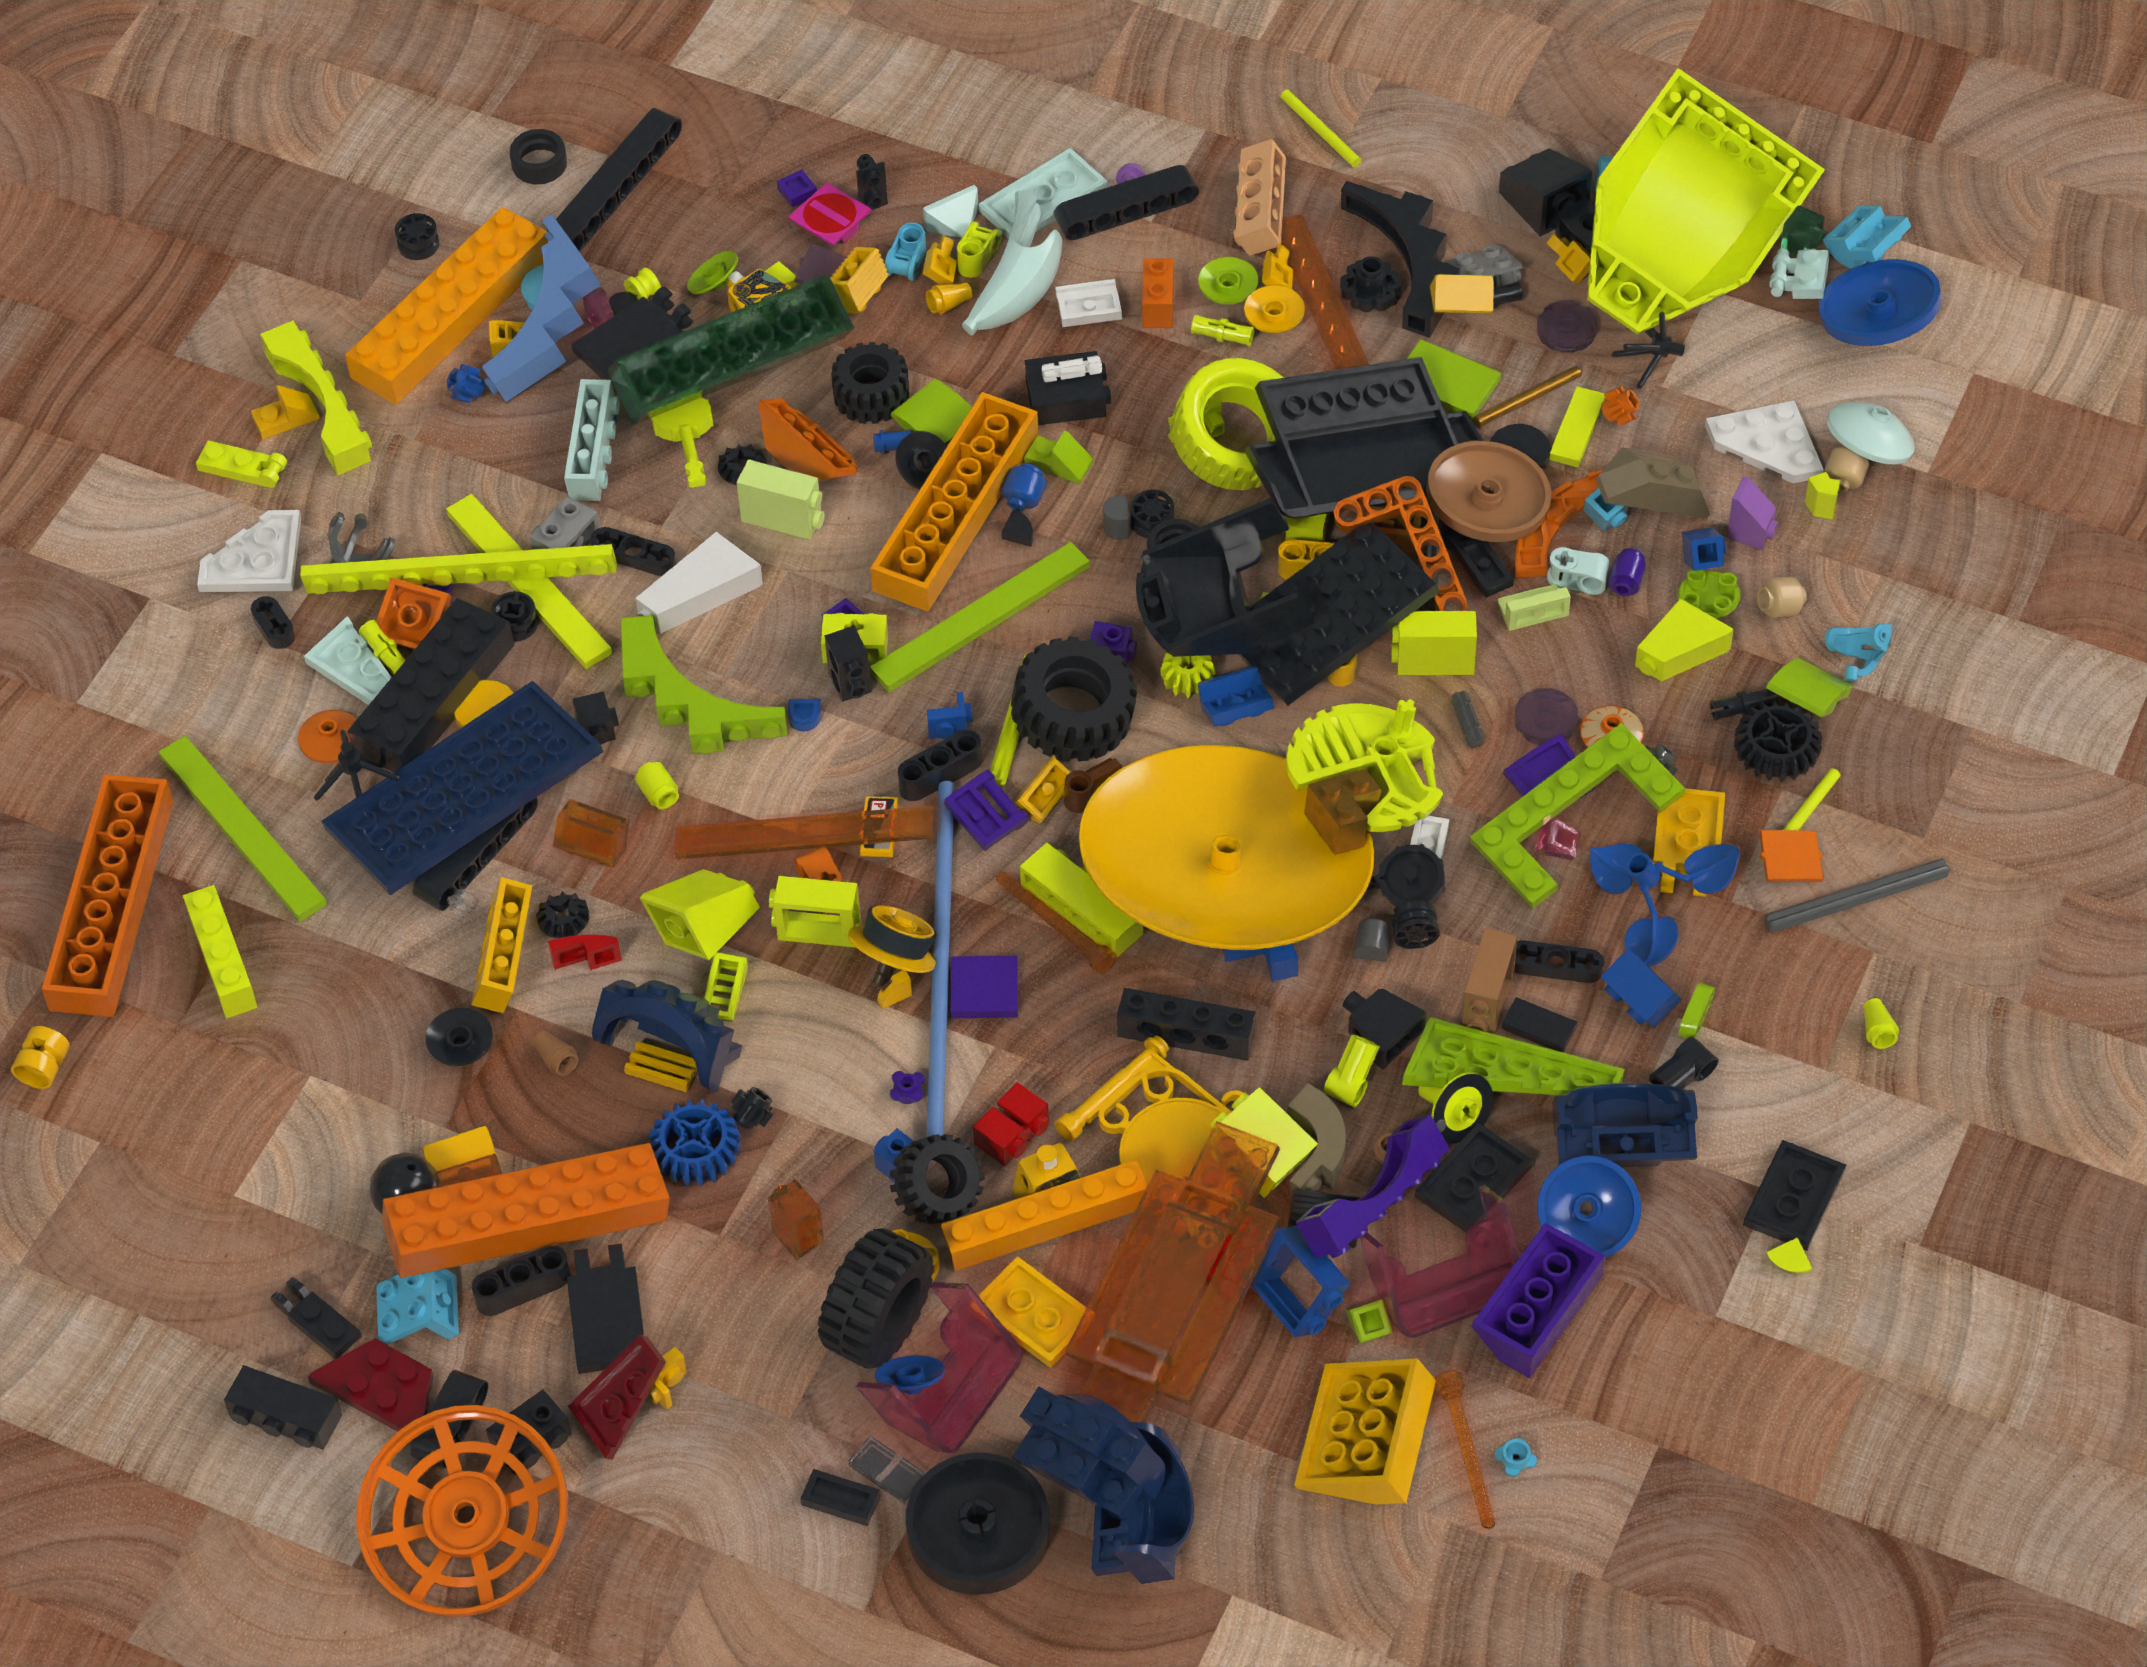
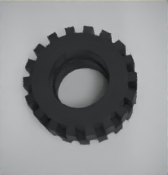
[831,342,910,424]
[889,1134,985,1224]

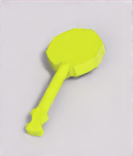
[650,394,713,488]

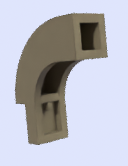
[1287,1083,1346,1200]

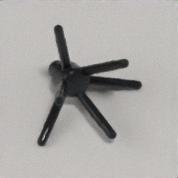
[1612,312,1685,389]
[314,730,400,801]

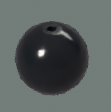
[370,1152,440,1214]

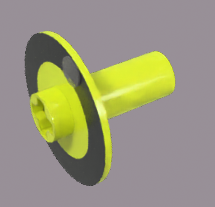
[1418,1073,1493,1144]

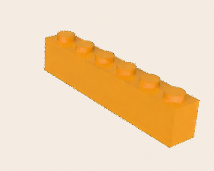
[941,1159,1150,1271]

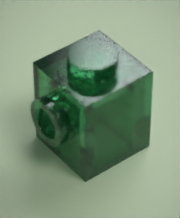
[1781,205,1826,255]

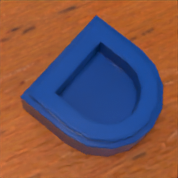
[788,699,821,732]

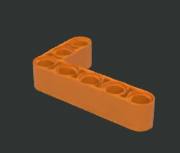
[1334,476,1467,611]

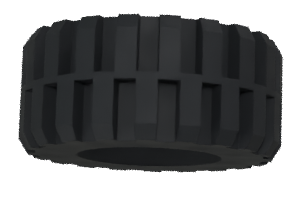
[1011,637,1137,762]
[817,1228,934,1369]

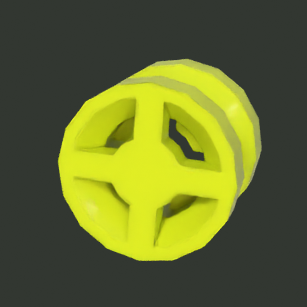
[624,267,661,300]

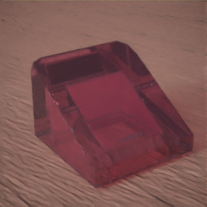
[1535,818,1581,860]

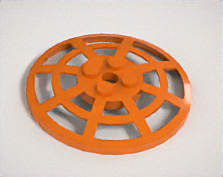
[356,1405,568,1617]

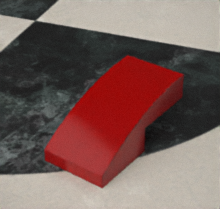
[548,934,622,970]

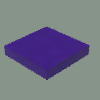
[951,955,1018,1019]

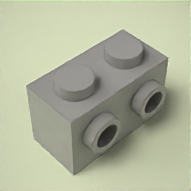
[530,496,600,550]

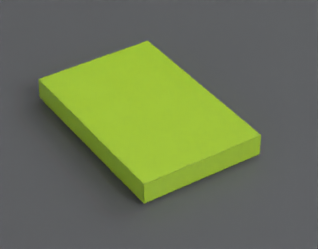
[1407,339,1502,421]

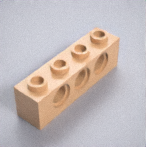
[1233,139,1286,256]

